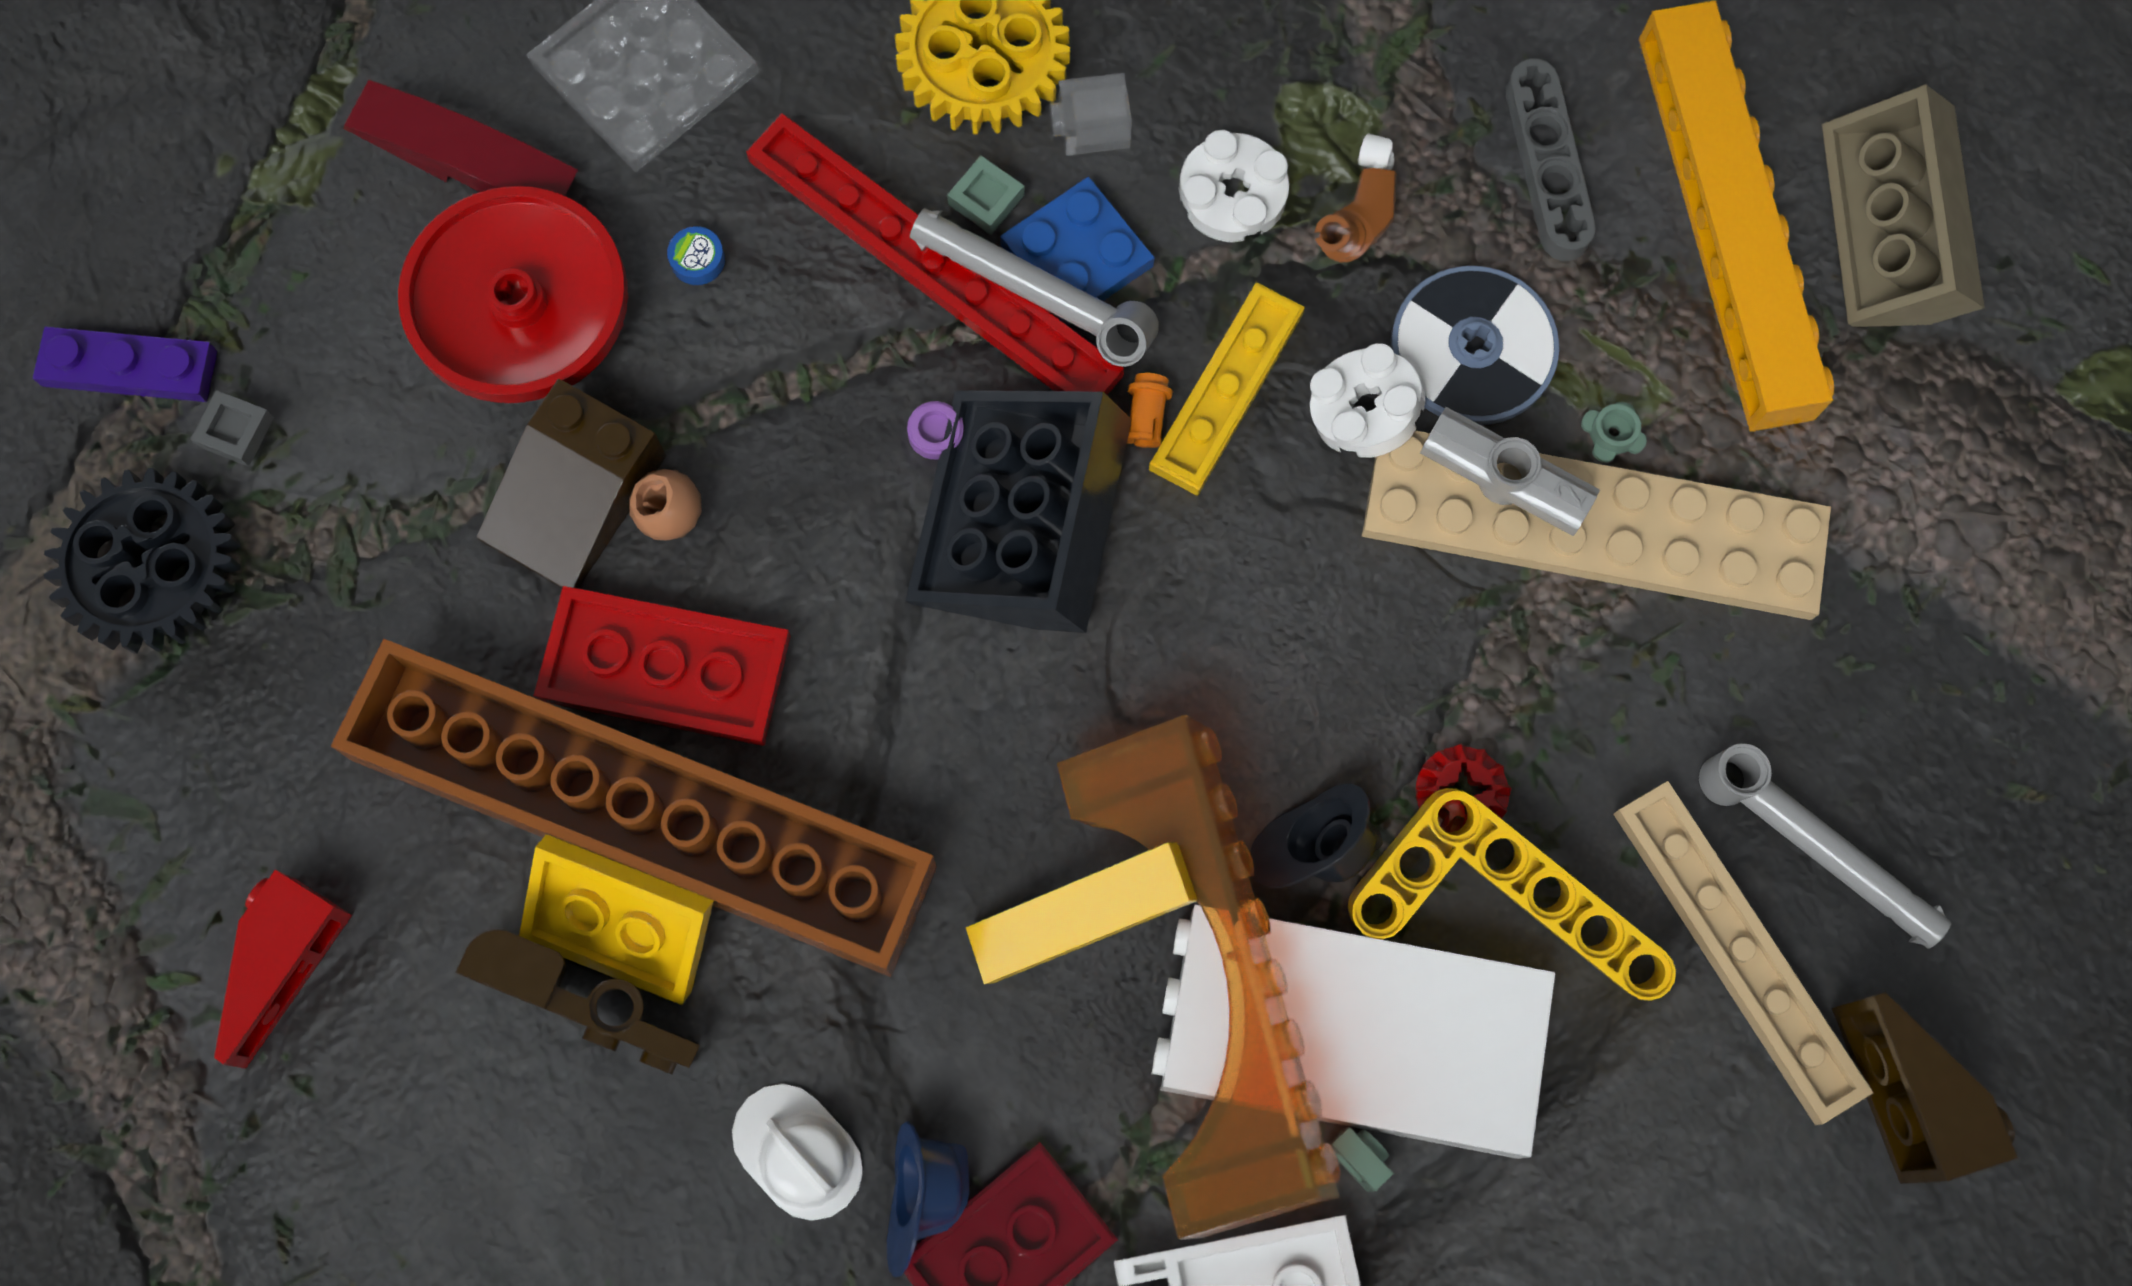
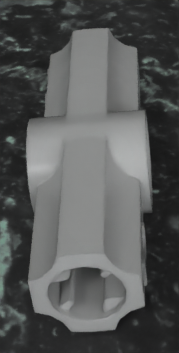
[1420,407,1600,536]

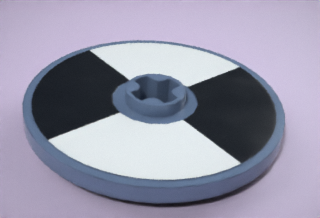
[1391,266,1559,425]

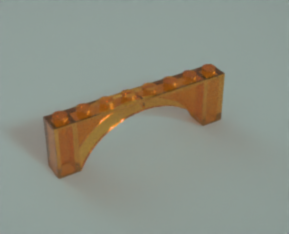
[1057,715,1340,1239]

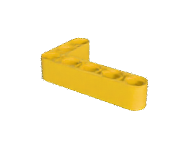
[1348,788,1676,1000]

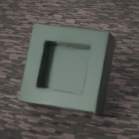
[947,156,1025,235]
[1325,1127,1394,1192]

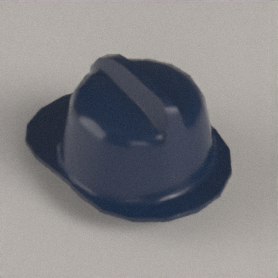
[887,1122,969,1277]

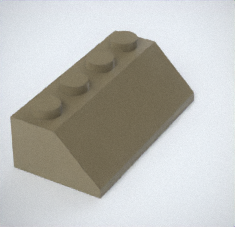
[1822,84,1985,327]

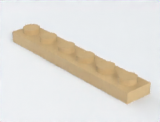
[1614,781,1873,1125]

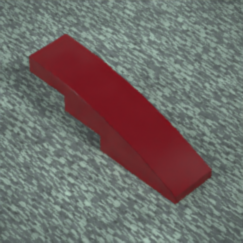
[343,79,578,196]

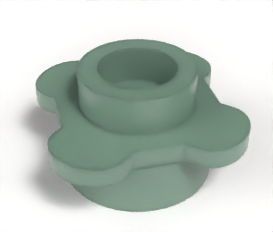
[1581,402,1647,463]

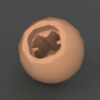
[629,469,702,541]

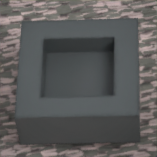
[190,390,274,467]

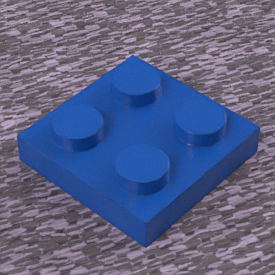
[1000,176,1154,326]

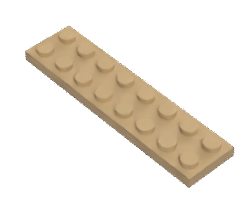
[1362,431,1831,620]

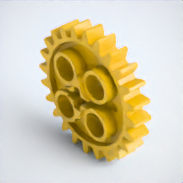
[895,0,1070,134]

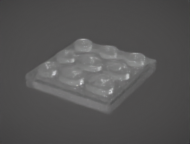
[527,0,759,172]

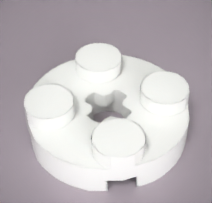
[1179,130,1289,242]
[1310,344,1425,458]

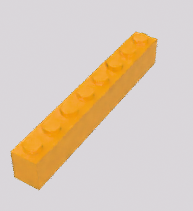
[1639,0,1834,432]

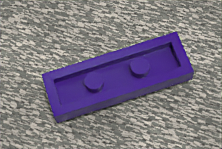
[32,327,218,402]

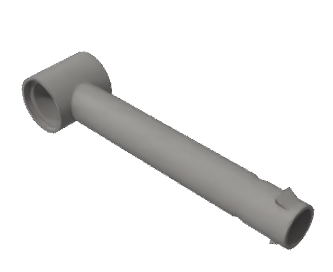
[910,208,1159,367]
[1699,744,1951,949]

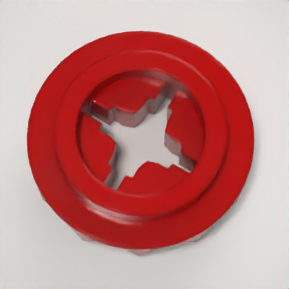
[1416,744,1512,833]

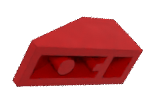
[214,869,352,1069]

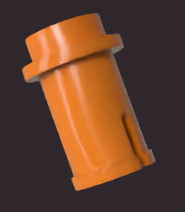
[1127,373,1173,448]

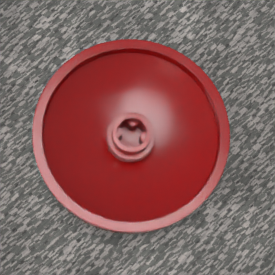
[398,186,628,403]

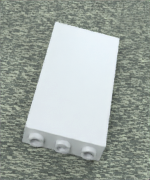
[1152,905,1555,1159]

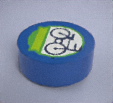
[667,227,725,285]

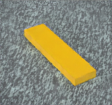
[1149,282,1305,496]
[966,842,1198,984]

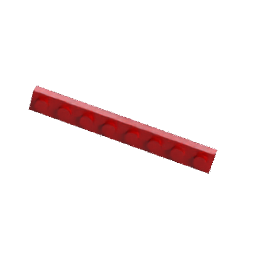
[746,113,1124,395]

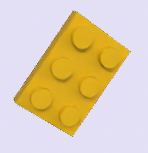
[519,834,714,1005]

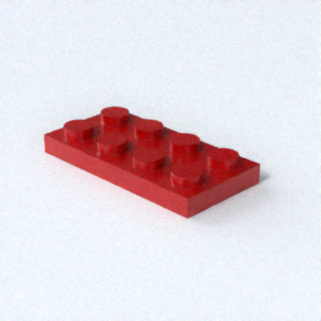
[533,586,791,746]

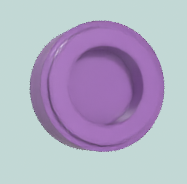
[907,401,963,459]

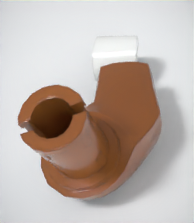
[1315,134,1397,262]

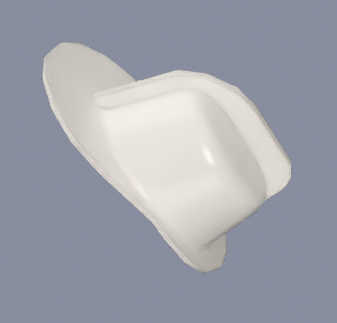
[732,1084,863,1221]

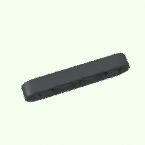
[1506,59,1595,261]

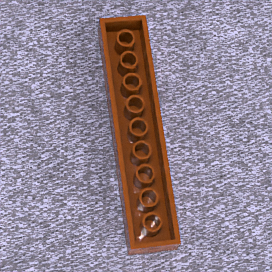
[330,638,937,977]

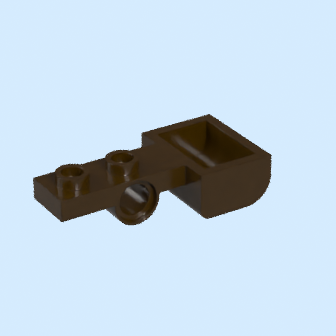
[455,929,699,1075]

